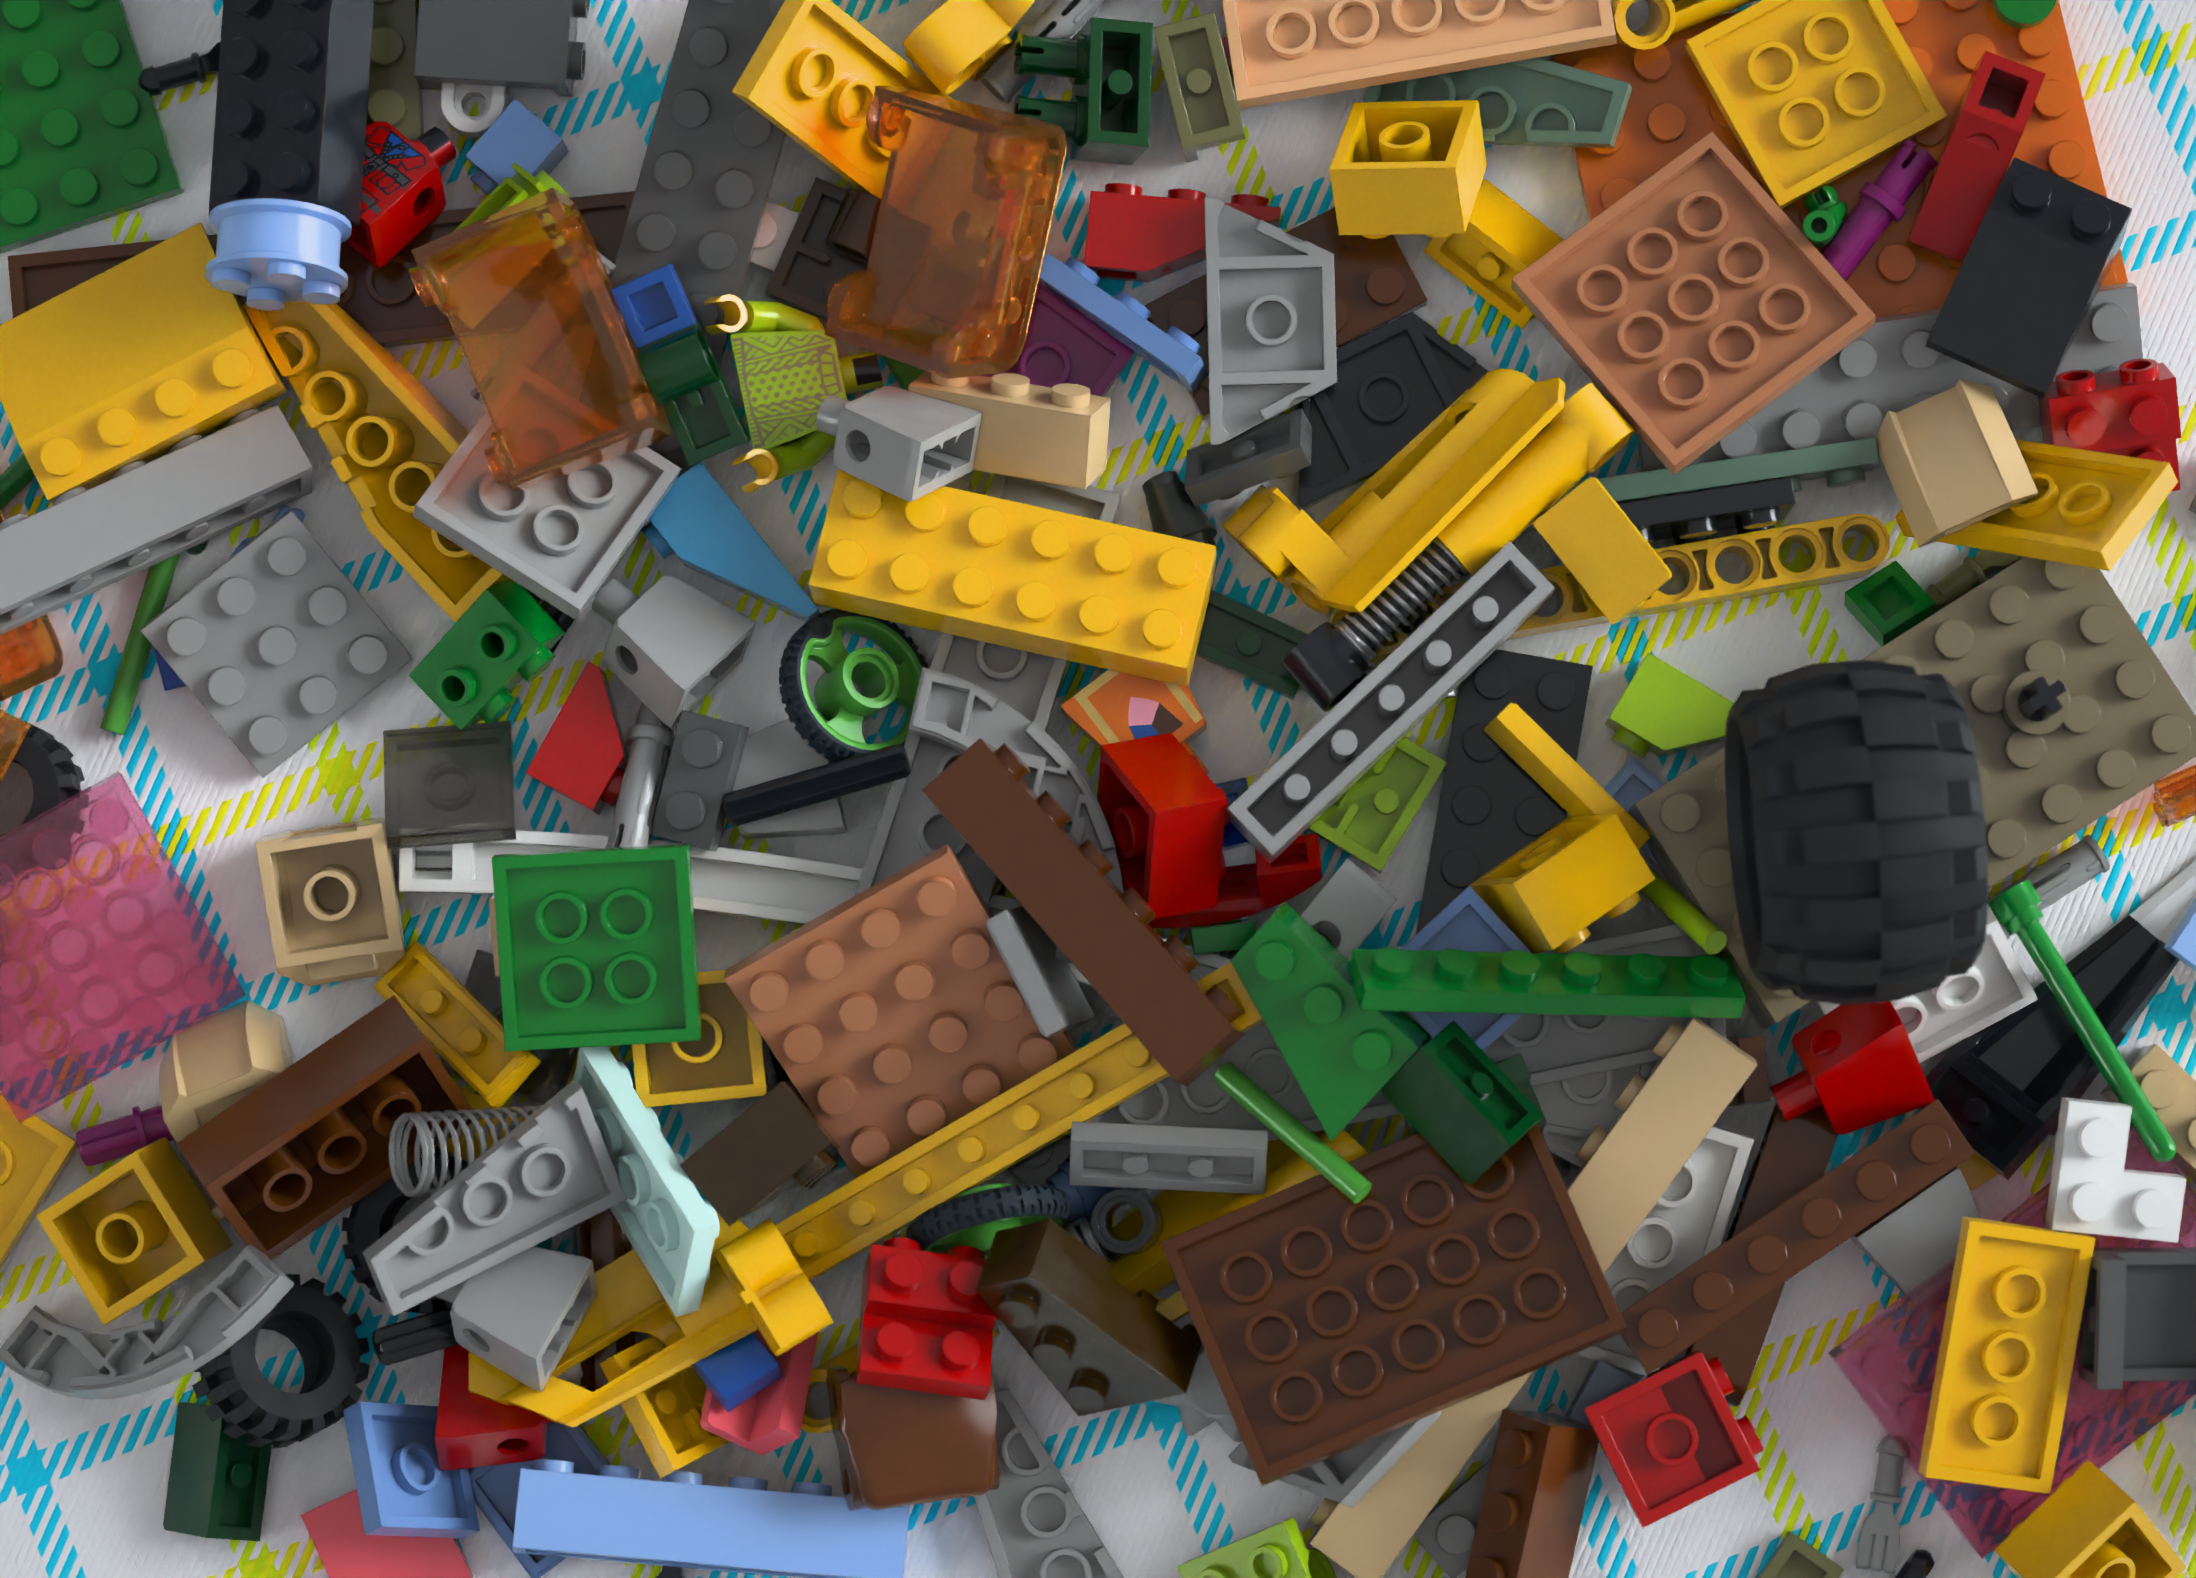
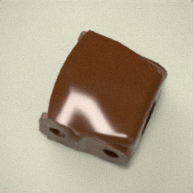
[826,1365,1000,1511]

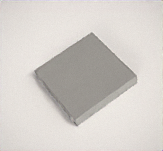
[986,906,1096,1037]

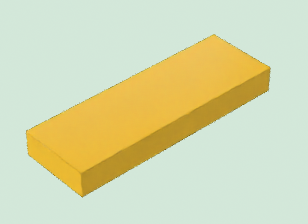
[1483,702,1650,850]
[373,940,542,1108]

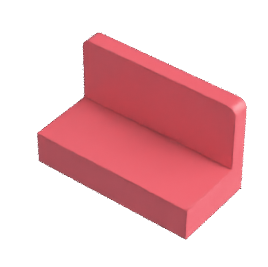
[700,1330,818,1456]

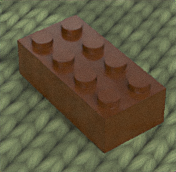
[176,996,476,1260]

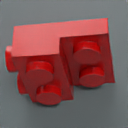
[2039,359,2181,492]
[856,1237,998,1400]
[1582,1350,1764,1528]

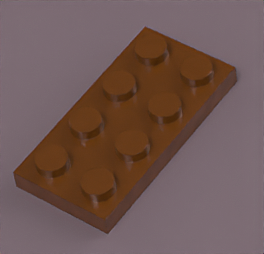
[1144,207,1428,420]

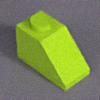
[1605,652,1734,758]

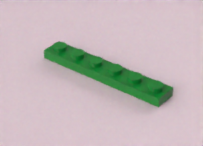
[1348,947,1746,1018]

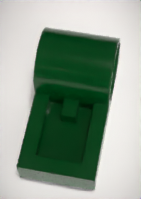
[637,321,750,466]

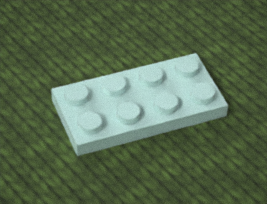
[573,1046,720,1317]

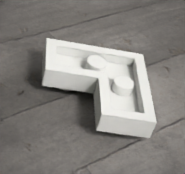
[2045,1097,2187,1243]

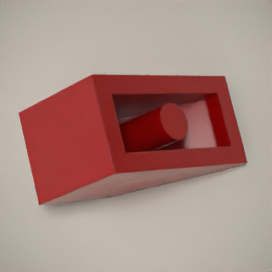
[526,661,629,815]

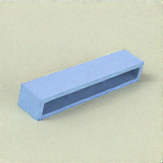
[512,1459,910,1578]

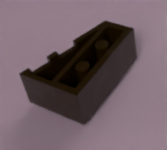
[680,1081,840,1226]
[976,1219,1202,1416]

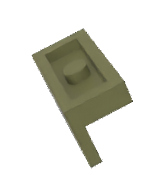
[1153,12,1246,163]

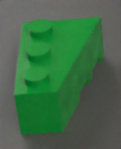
[1230,902,1428,1142]

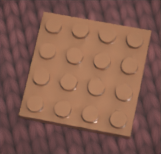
[1512,132,1876,475]
[724,844,1078,1178]

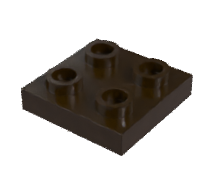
[765,177,933,346]

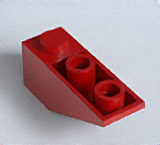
[1907,50,2045,263]
[1084,183,1281,283]

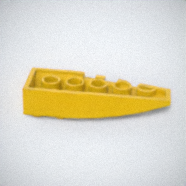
[243,301,510,623]

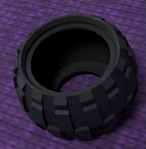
[1725,660,1988,1005]

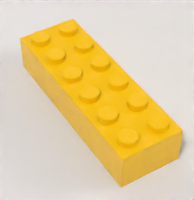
[808,469,1217,687]

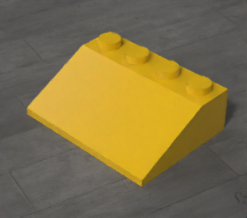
[0,222,288,503]

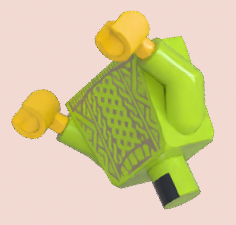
[704,294,884,493]

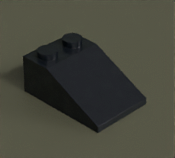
[1926,157,2133,398]

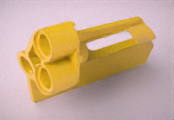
[1221,368,1565,615]
[469,1209,833,1428]

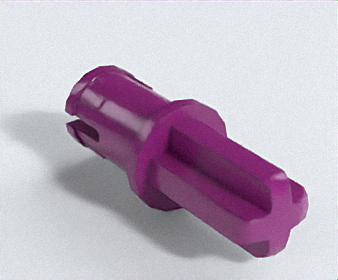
[76,1105,175,1166]

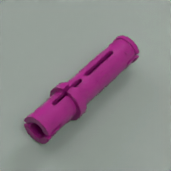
[1820,139,1938,281]

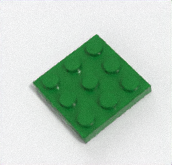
[492,844,702,1051]

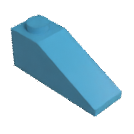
[641,462,820,622]

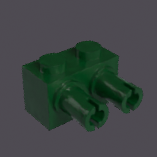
[1012,17,1153,165]

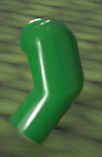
[1801,185,1848,248]

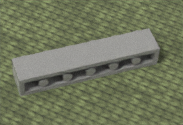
[0,404,313,635]
[1227,542,1555,863]

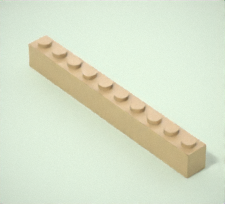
[1309,1017,1757,1578]

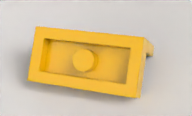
[1423,179,1564,329]
[1532,477,1672,625]

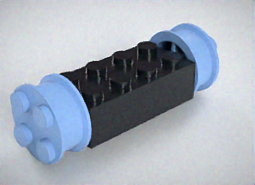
[205,0,374,311]

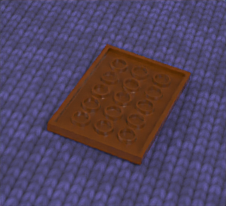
[1160,1089,1627,1486]

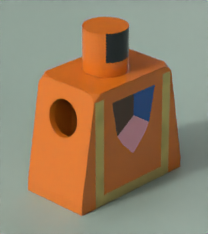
[1061,670,1210,775]

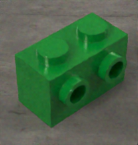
[408,579,565,730]

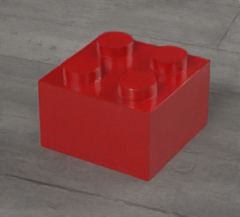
[1097,732,1230,920]

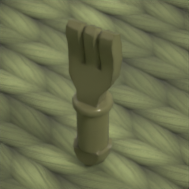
[1925,549,2024,613]

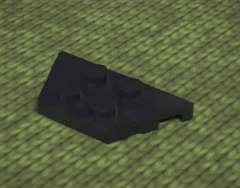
[1298,312,1489,510]

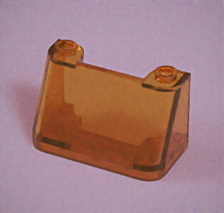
[824,85,1067,379]
[411,188,672,492]

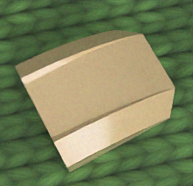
[1875,379,2039,548]
[255,818,405,986]
[159,1000,294,1155]

